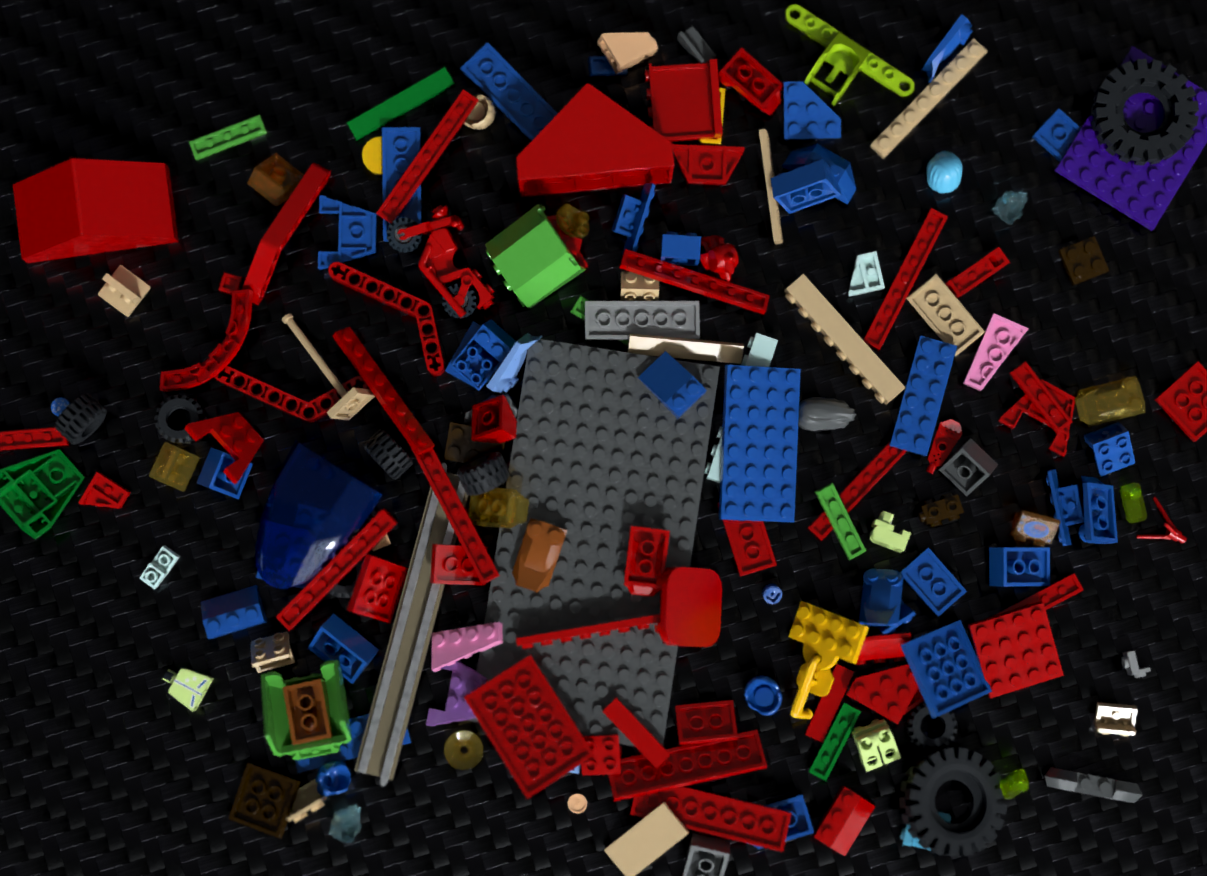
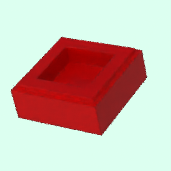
[218,272,243,295]

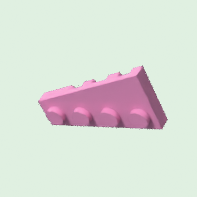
[963,313,1029,391]
[431,622,503,672]

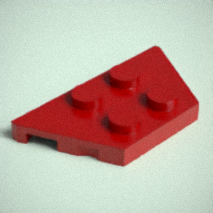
[672,144,745,185]

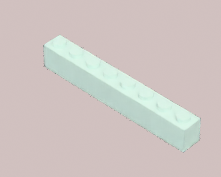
[704,333,778,483]

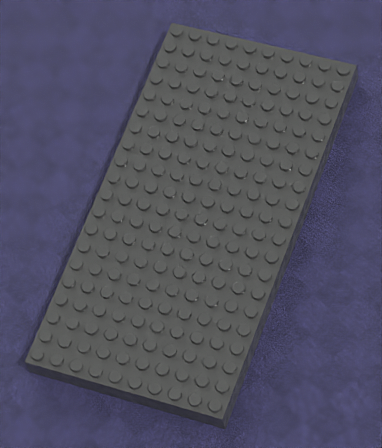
[469,339,720,746]

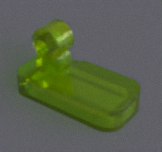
[1120,483,1147,523]
[1000,769,1029,799]

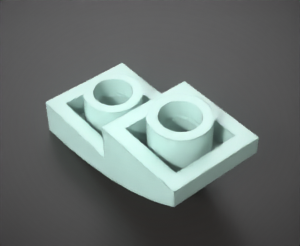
[139,545,180,589]

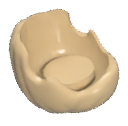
[464,94,495,130]

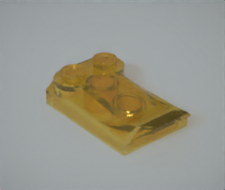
[1074,376,1145,427]
[468,488,529,528]

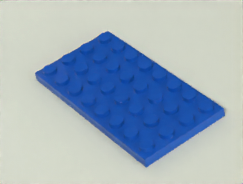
[719,365,801,522]

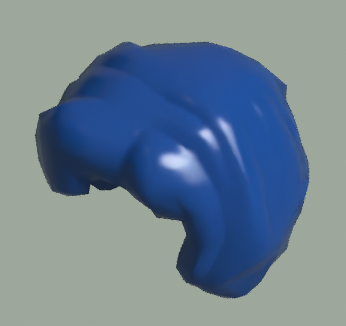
[315,761,351,796]

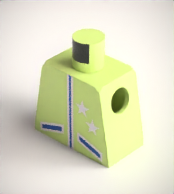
[163,668,214,711]

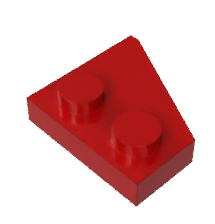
[78,471,131,509]

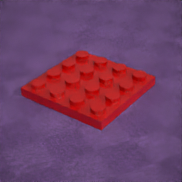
[968,601,1064,699]

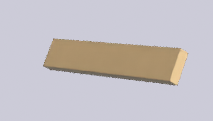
[759,129,783,244]
[627,333,744,364]

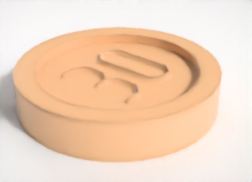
[568,793,587,813]

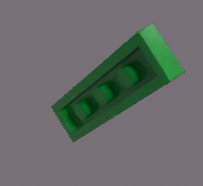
[808,702,861,781]

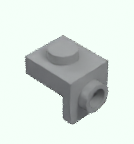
[1121,651,1151,678]

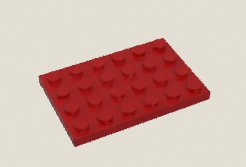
[464,655,594,799]

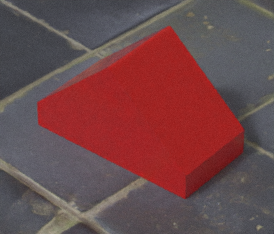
[516,84,674,197]
[13,158,179,263]

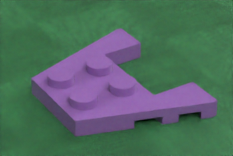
[426,660,487,726]

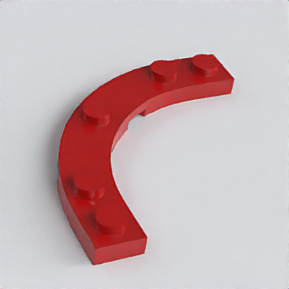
[160,289,253,392]

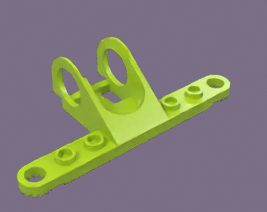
[785,5,914,106]

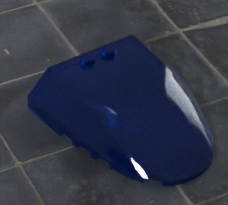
[255,440,382,589]

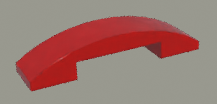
[945,247,1010,299]

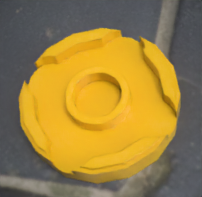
[362,136,383,174]

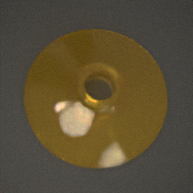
[444,731,483,770]

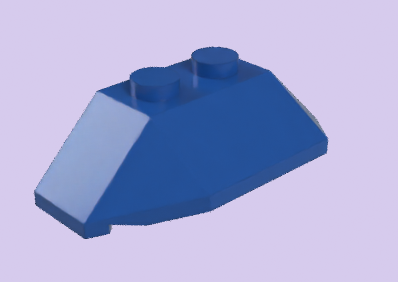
[782,144,856,204]

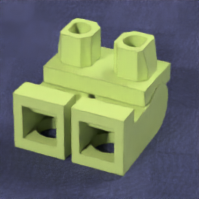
[869,511,911,553]
[852,719,901,772]

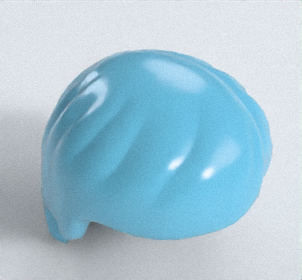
[927,151,962,193]

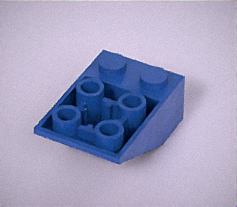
[450,320,516,391]

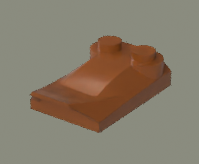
[512,518,567,592]

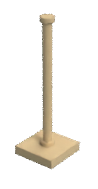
[282,313,375,421]

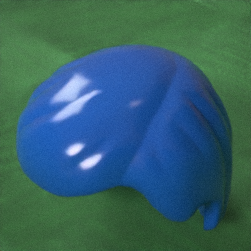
[744,675,782,716]

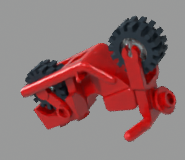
[387,205,495,318]

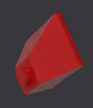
[471,395,517,443]

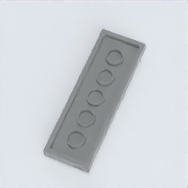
[585,301,700,340]

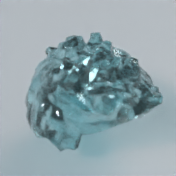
[992,191,1028,224]
[329,804,361,843]

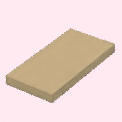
[906,274,985,357]
[604,802,689,876]

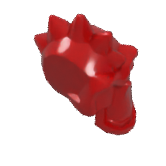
[700,235,739,282]

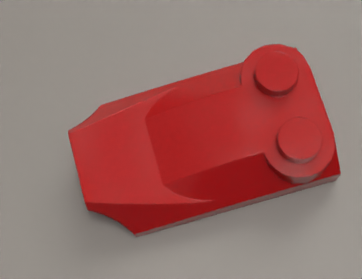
[718,47,783,115]
[624,526,670,597]

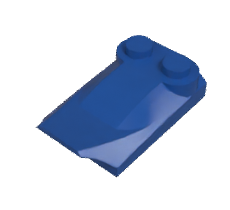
[922,14,973,83]
[1079,476,1118,544]
[859,569,904,626]
[746,794,814,849]

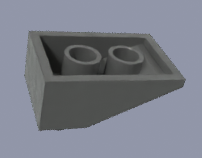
[682,832,730,876]

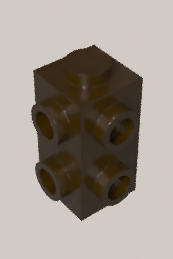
[917,492,964,527]

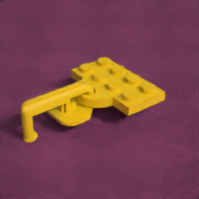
[788,601,869,720]

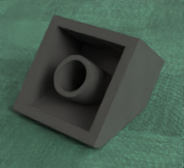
[939,438,998,496]

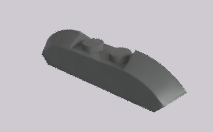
[1045,767,1143,803]

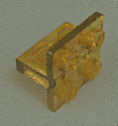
[149,442,200,492]

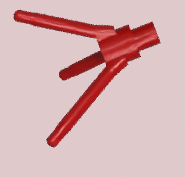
[1136,497,1187,544]

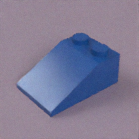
[638,351,707,419]
[989,547,1050,587]

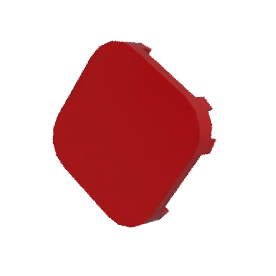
[655,567,722,647]

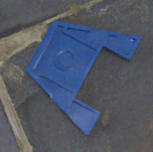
[318,195,377,270]

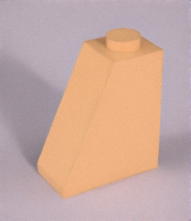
[597,32,658,74]

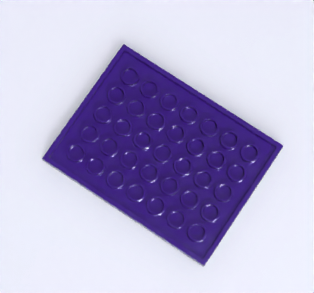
[1055,46,1207,231]

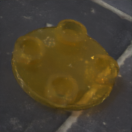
[556,204,589,239]

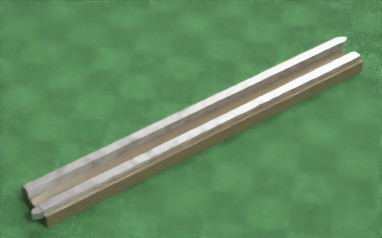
[354,463,469,786]

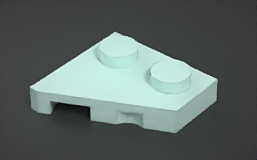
[848,251,885,297]

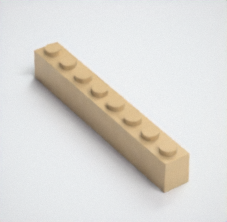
[785,274,906,405]

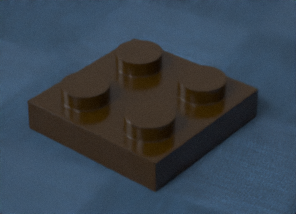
[1058,236,1109,286]

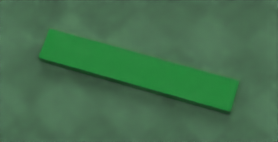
[347,67,455,140]

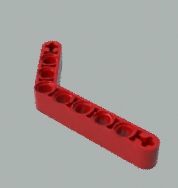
[242,162,331,306]
[328,262,445,376]
[214,366,370,423]

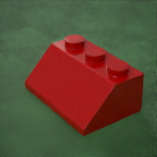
[855,633,911,665]
[812,785,875,856]

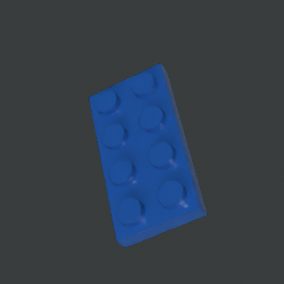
[1033,109,1081,162]

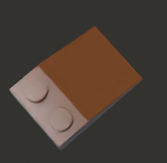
[283,679,332,745]

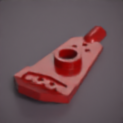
[926,419,963,474]

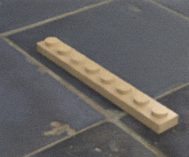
[870,39,987,159]

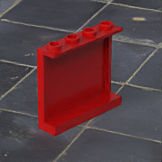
[645,59,723,142]

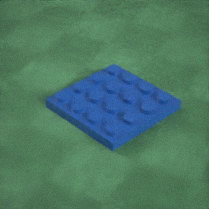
[900,620,992,718]

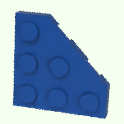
[783,81,841,139]

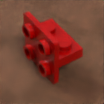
[581,734,622,775]

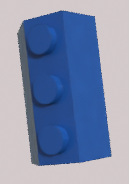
[771,159,841,214]
[201,585,268,639]
[308,614,379,684]

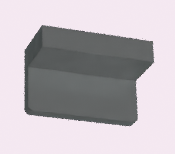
[678,26,716,64]

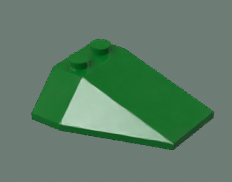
[0,449,85,540]

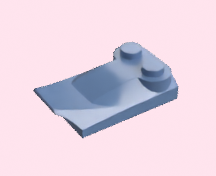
[486,333,543,393]

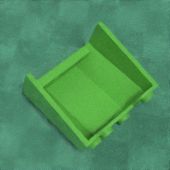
[485,204,586,308]
[261,660,352,760]

